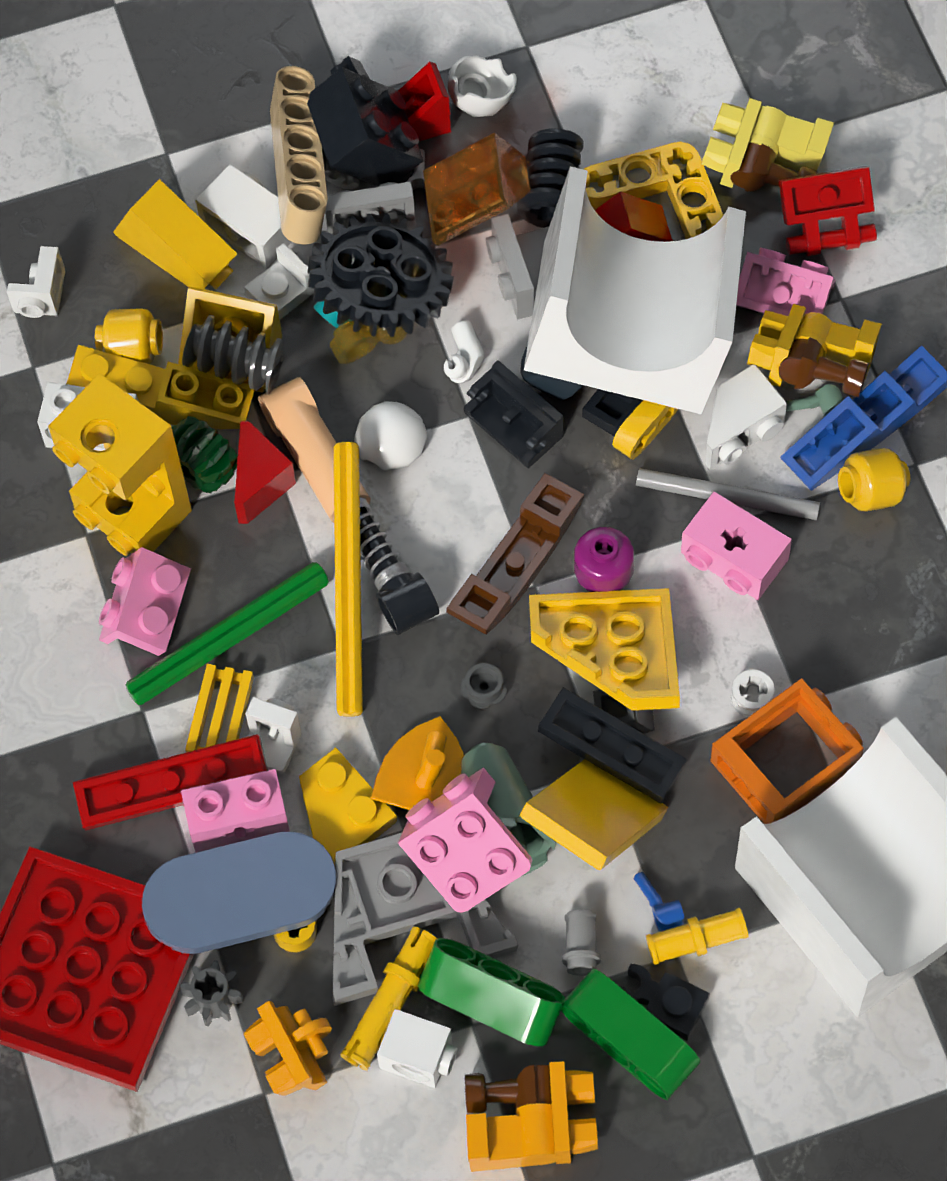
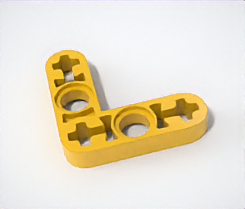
[583,142,723,239]

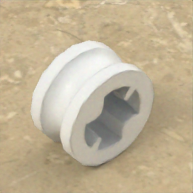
[731,669,775,717]

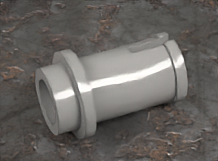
[562,909,601,976]

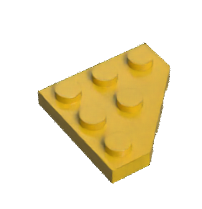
[529,588,680,710]

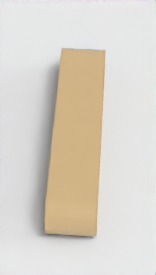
[270,66,328,245]

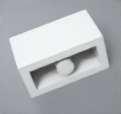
[195,164,292,269]

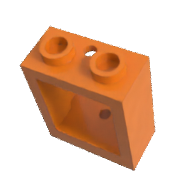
[710,678,864,824]

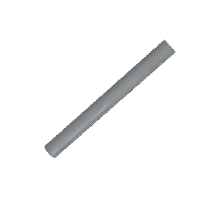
[636,468,820,520]

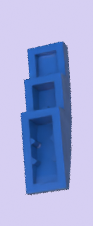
[780,345,947,491]

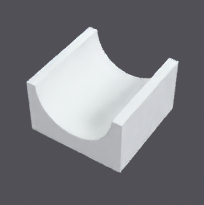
[524,166,746,414]
[735,717,947,1018]

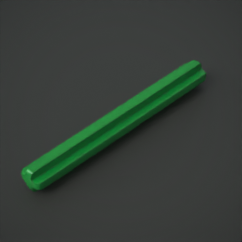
[125,562,329,705]

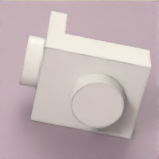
[245,697,302,774]

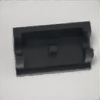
[464,360,563,469]

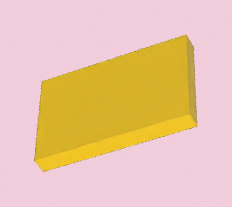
[520,759,668,870]

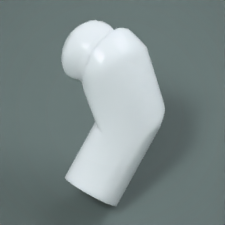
[444,321,485,383]

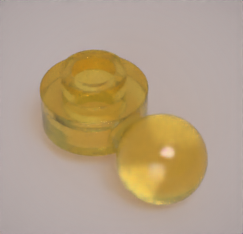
[330,321,408,364]

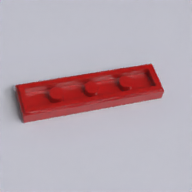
[73,734,268,830]

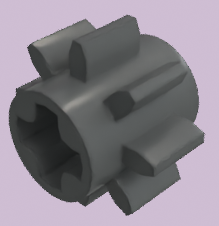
[180,960,243,1026]

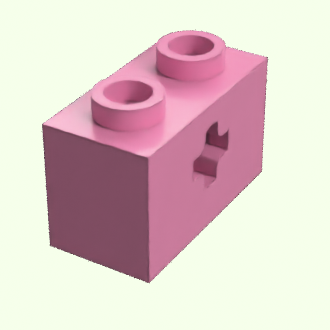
[681,492,792,600]
[181,769,290,852]

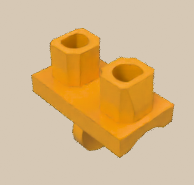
[243,1001,332,1096]

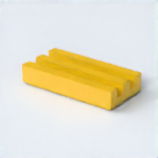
[185,664,254,752]

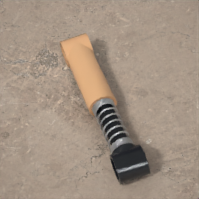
[258,377,439,635]

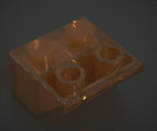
[423,132,530,246]

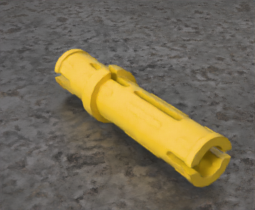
[340,926,437,1071]

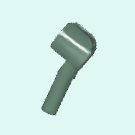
[786,384,844,417]

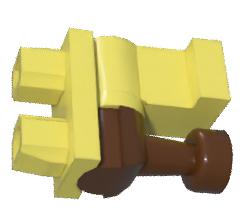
[701,98,834,192]

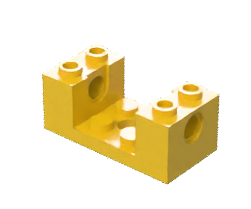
[48,373,192,556]

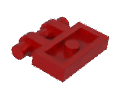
[779,166,877,256]

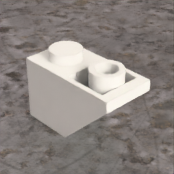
[705,364,787,471]

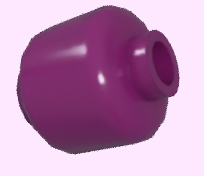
[574,527,634,592]

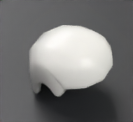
[448,55,517,117]
[354,401,427,471]

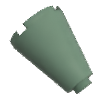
[461,743,556,876]

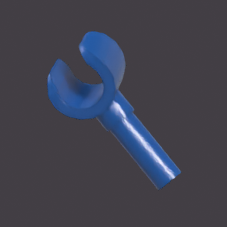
[633,872,684,932]

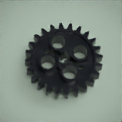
[307,214,454,337]

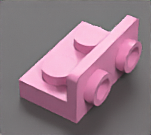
[736,248,836,316]

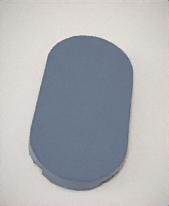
[142,832,336,954]

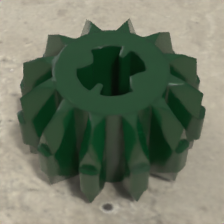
[172,416,238,494]

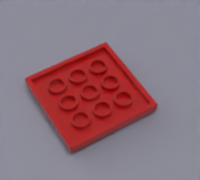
[0,847,194,1092]

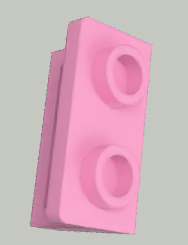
[99,547,191,656]

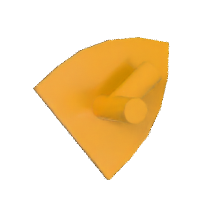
[371,716,464,810]

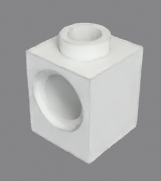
[377,1009,458,1088]

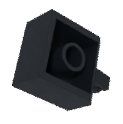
[307,56,424,186]

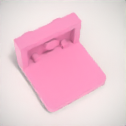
[398,767,532,913]

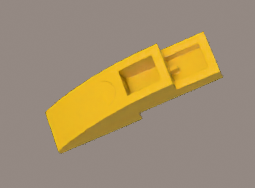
[66,345,254,429]

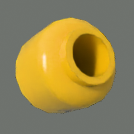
[95,309,163,364]
[838,448,910,511]

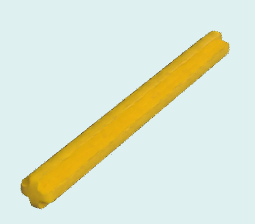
[333,442,363,717]

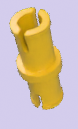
[645,907,749,965]

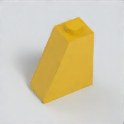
[113,179,238,290]

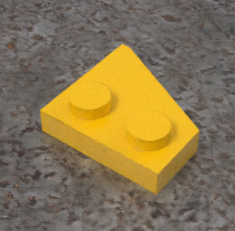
[299,747,397,866]

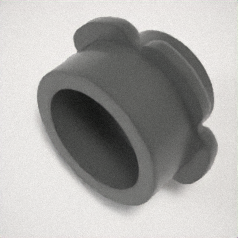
[460,663,507,709]

